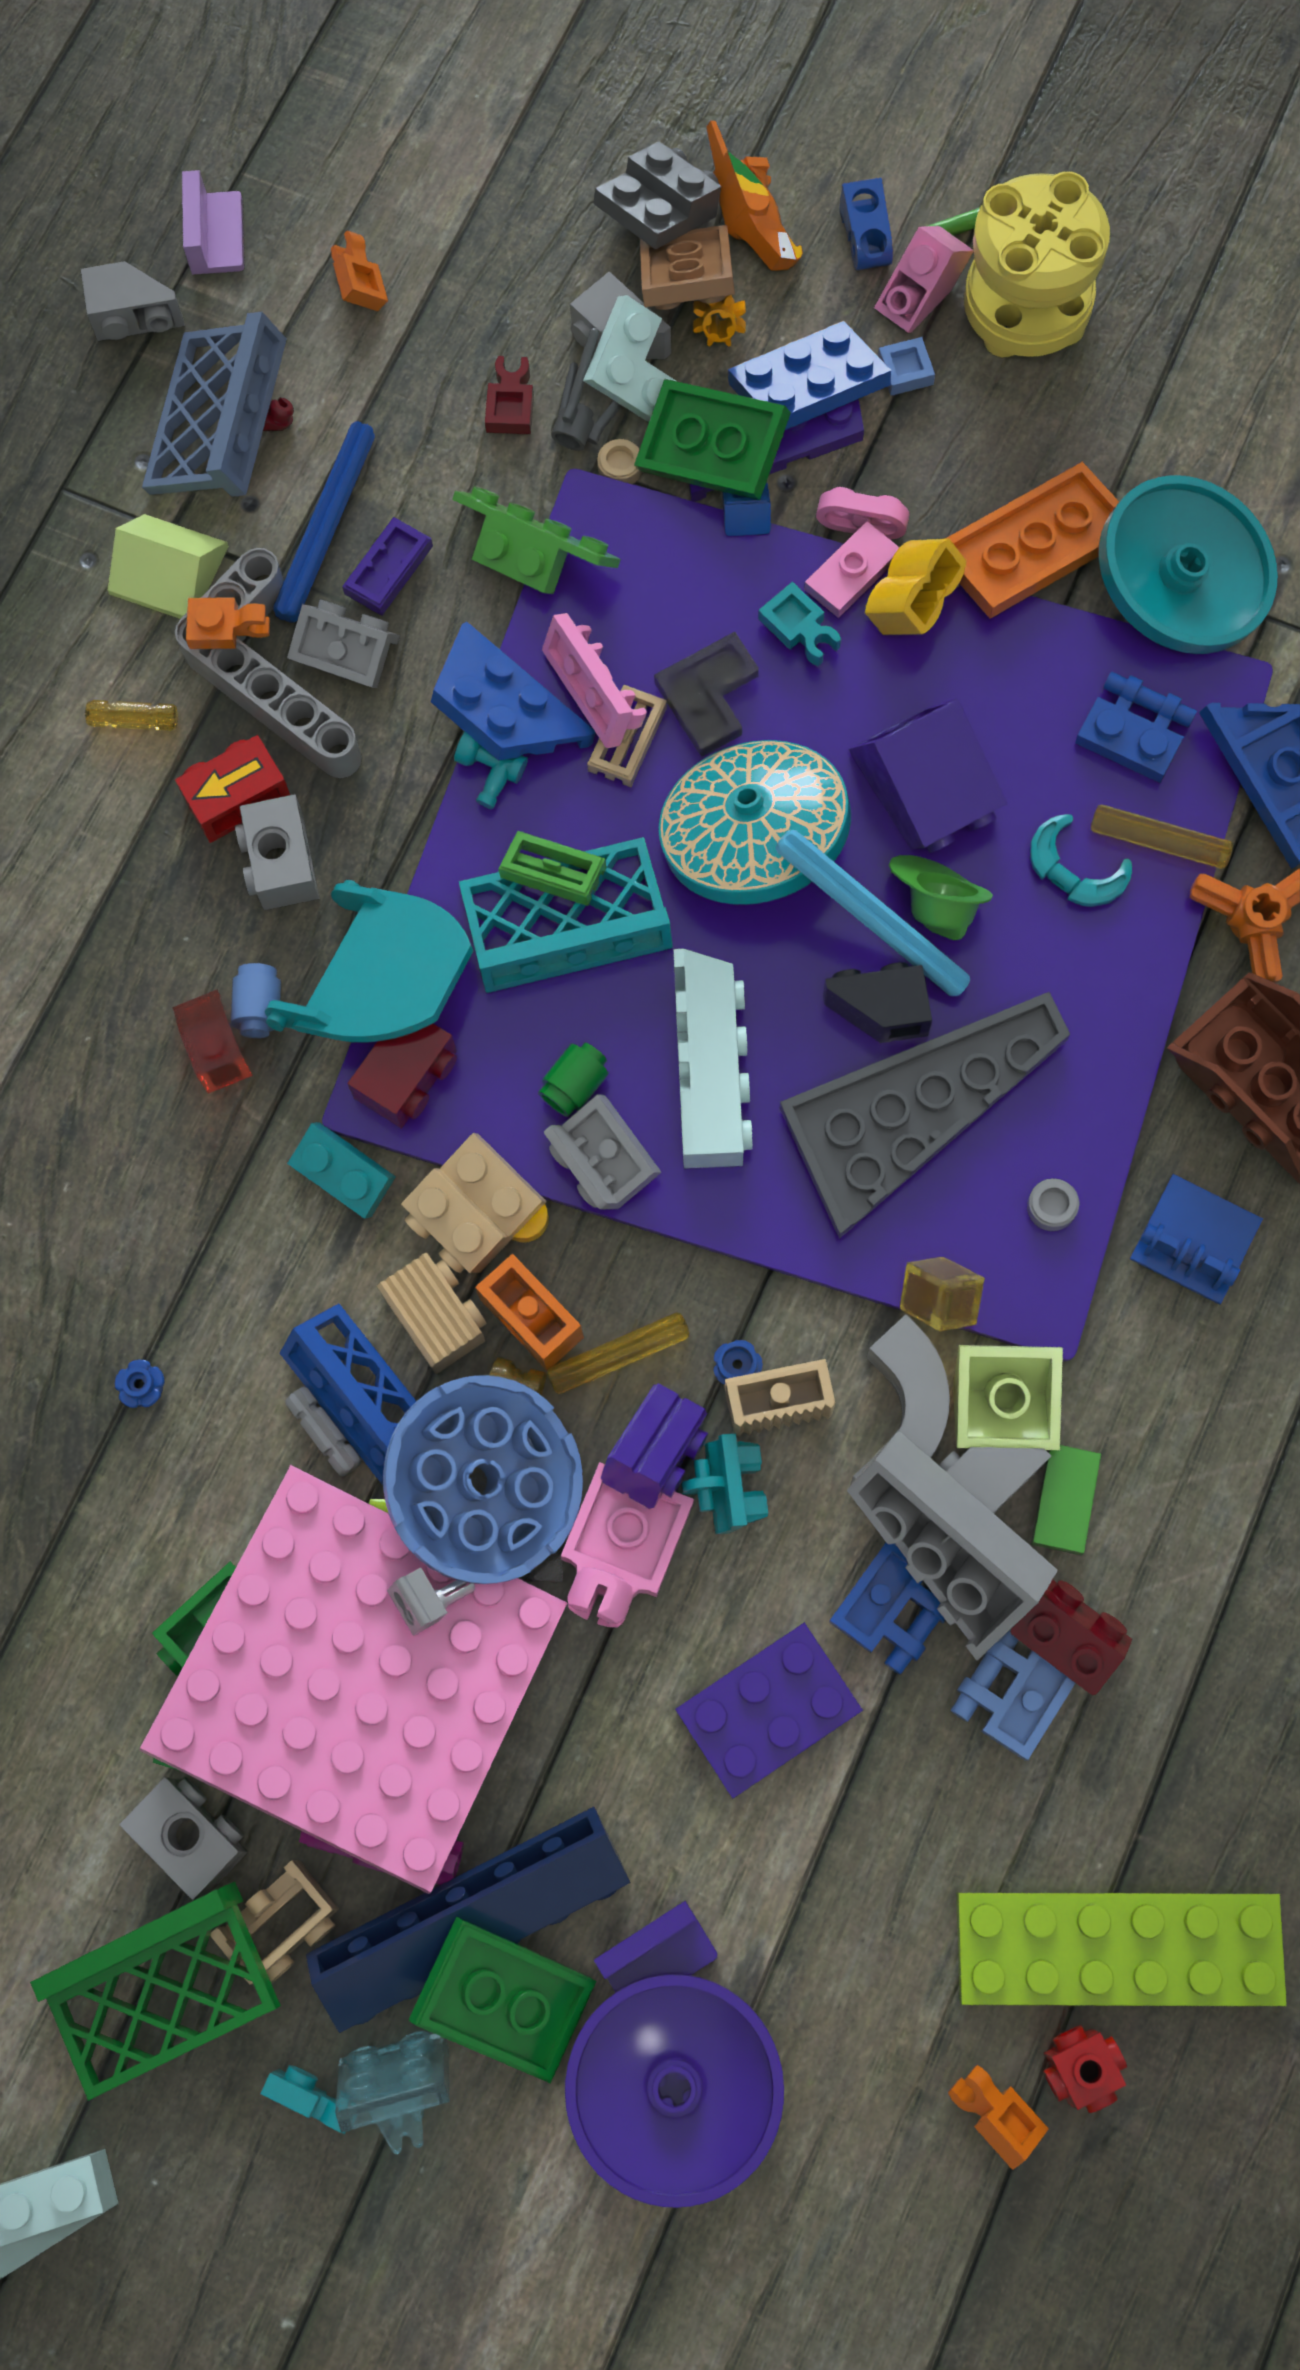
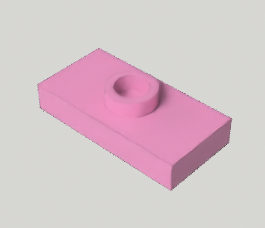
[804,521,900,618]

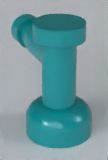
[454,731,528,809]

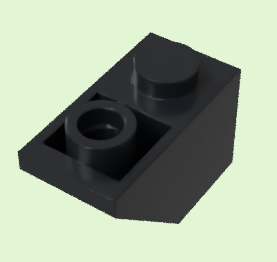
[823,962,932,1043]

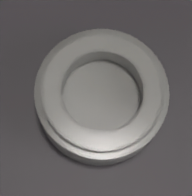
[1027,1179,1079,1231]

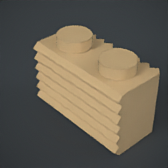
[377,1253,487,1374]
[725,1359,835,1437]

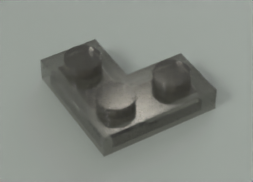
[654,632,759,757]

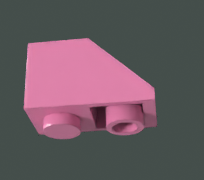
[874,226,974,333]

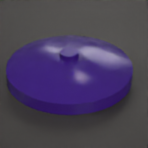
[565,1974,784,2208]

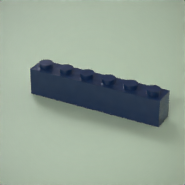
[306,1807,630,2033]

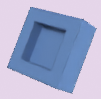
[878,337,935,396]

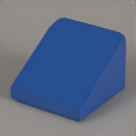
[722,482,771,536]

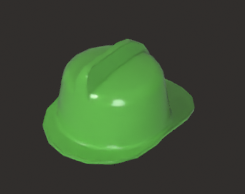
[889,855,993,940]

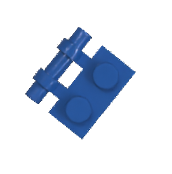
[1075,671,1197,783]
[829,1543,946,1675]

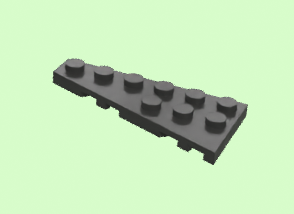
[779,992,1070,1239]

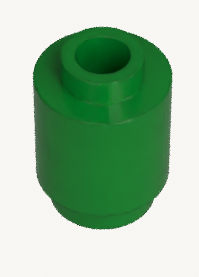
[538,1042,609,1117]

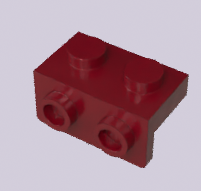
[1010,1579,1133,1695]

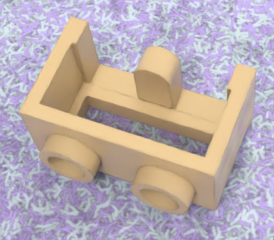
[210,1860,339,1985]

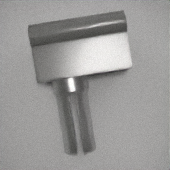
[387,1568,475,1636]

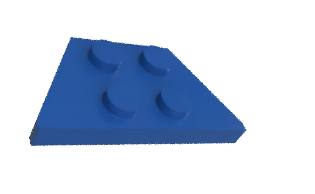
[431,621,596,761]
[1199,702,1300,869]

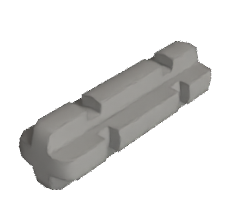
[285,1387,361,1477]

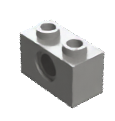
[235,794,320,910]
[119,1777,248,1900]

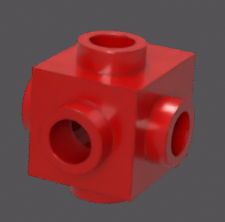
[1043,2025,1127,2113]

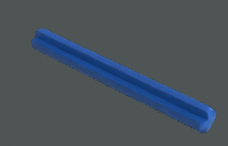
[273,421,375,623]

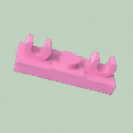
[542,613,647,748]

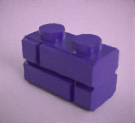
[600,1383,709,1509]

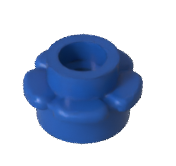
[714,1340,763,1385]
[115,1360,165,1408]

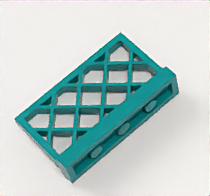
[459,837,673,993]

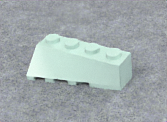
[674,949,752,1169]
[0,2149,119,2279]

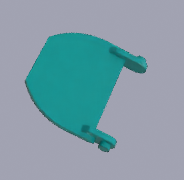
[265,880,473,1042]

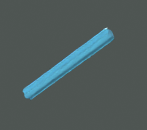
[775,830,970,996]

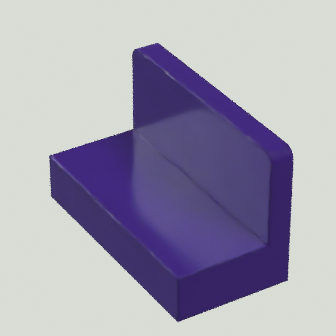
[594,1900,717,1993]

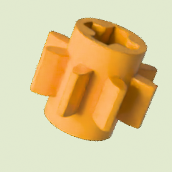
[693,295,746,347]

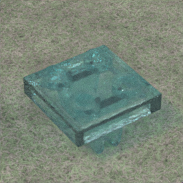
[335,2031,450,2154]

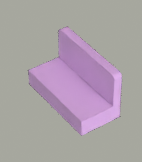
[182,170,244,275]

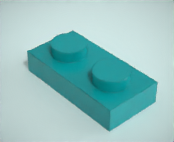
[287,1122,396,1219]

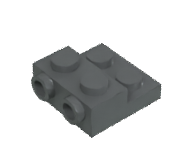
[593,141,722,249]

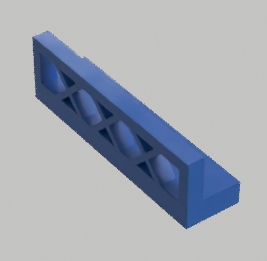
[280,1303,416,1485]

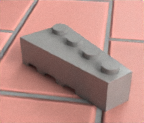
[847,1430,1058,1661]

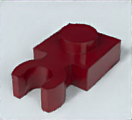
[485,356,534,434]

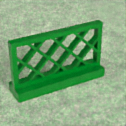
[30,1882,281,2101]

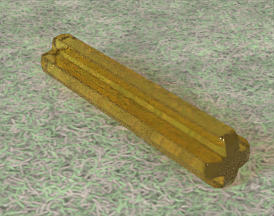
[1091,804,1233,869]
[547,1312,689,1394]

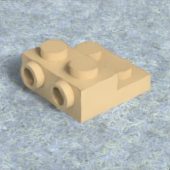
[401,1133,547,1273]

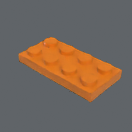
[945,461,1119,619]

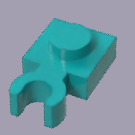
[758,581,841,666]
[260,2065,359,2134]

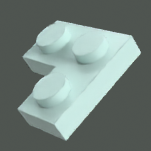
[583,295,676,422]

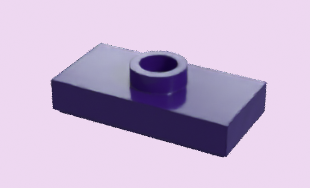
[342,517,433,616]

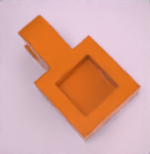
[331,230,388,311]
[186,598,270,649]
[948,2065,1049,2170]

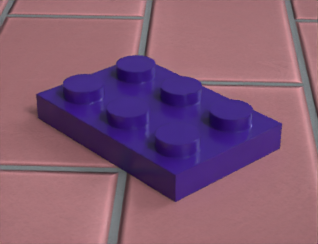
[675,1622,863,1799]

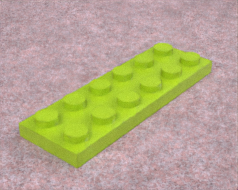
[956,1893,1287,2006]

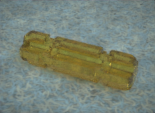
[85,700,178,731]

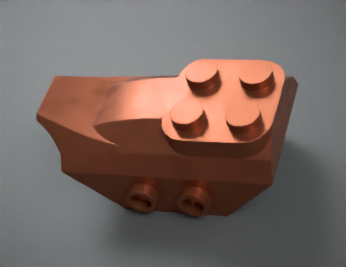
[1167,972,1300,1184]

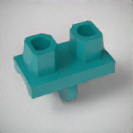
[681,1433,768,1534]

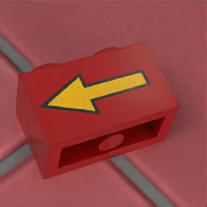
[174,735,290,843]

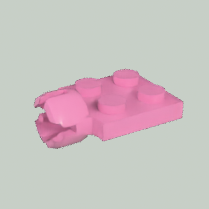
[561,1462,694,1628]

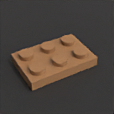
[640,225,735,310]

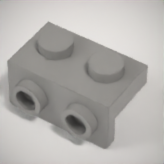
[544,1094,662,1209]

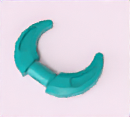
[1030,814,1132,907]

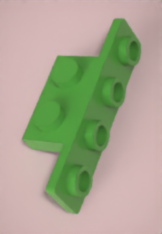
[452,486,621,594]

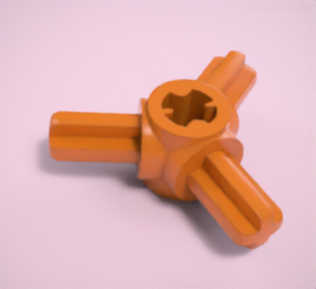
[1189,868,1300,983]

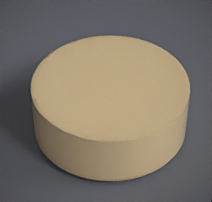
[597,439,642,484]

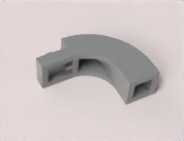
[850,1314,950,1484]

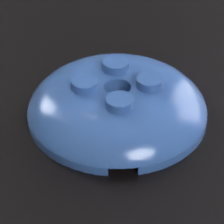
[383,1375,583,1584]

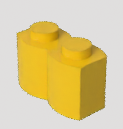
[865,538,966,635]

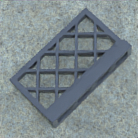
[142,311,287,497]

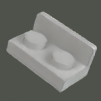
[287,599,400,688]

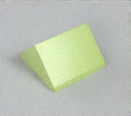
[108,514,229,619]
[953,1345,1063,1450]

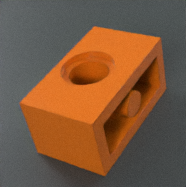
[475,1253,584,1371]

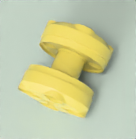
[964,172,1110,357]

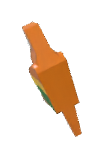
[706,121,803,271]

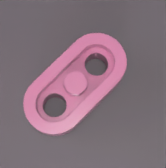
[816,487,909,540]

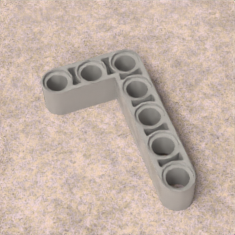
[175,548,362,778]

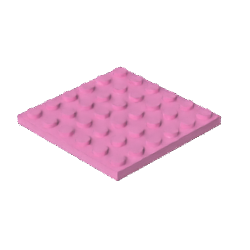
[140,1465,567,1894]

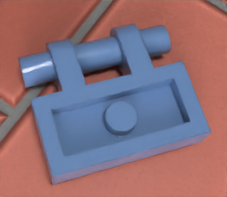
[950,1629,1075,1761]

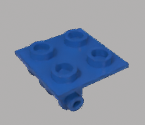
[1130,1174,1263,1305]

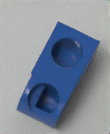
[839,177,893,270]

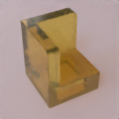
[900,1257,985,1331]

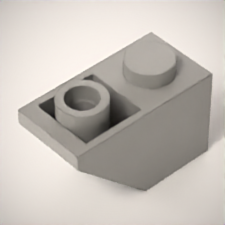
[81,261,185,341]

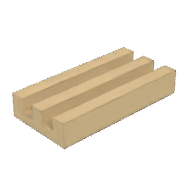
[587,685,667,787]

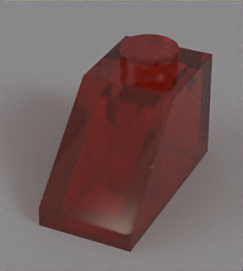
[173,989,253,1094]

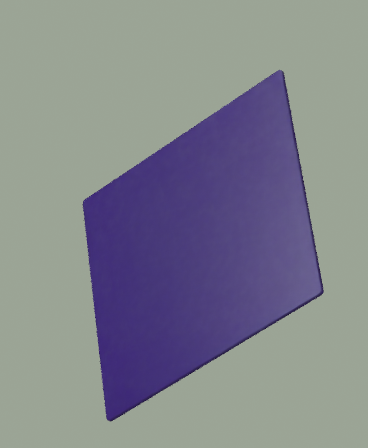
[322,469,1273,1362]

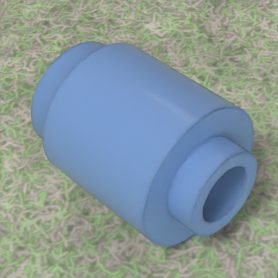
[231,963,281,1038]

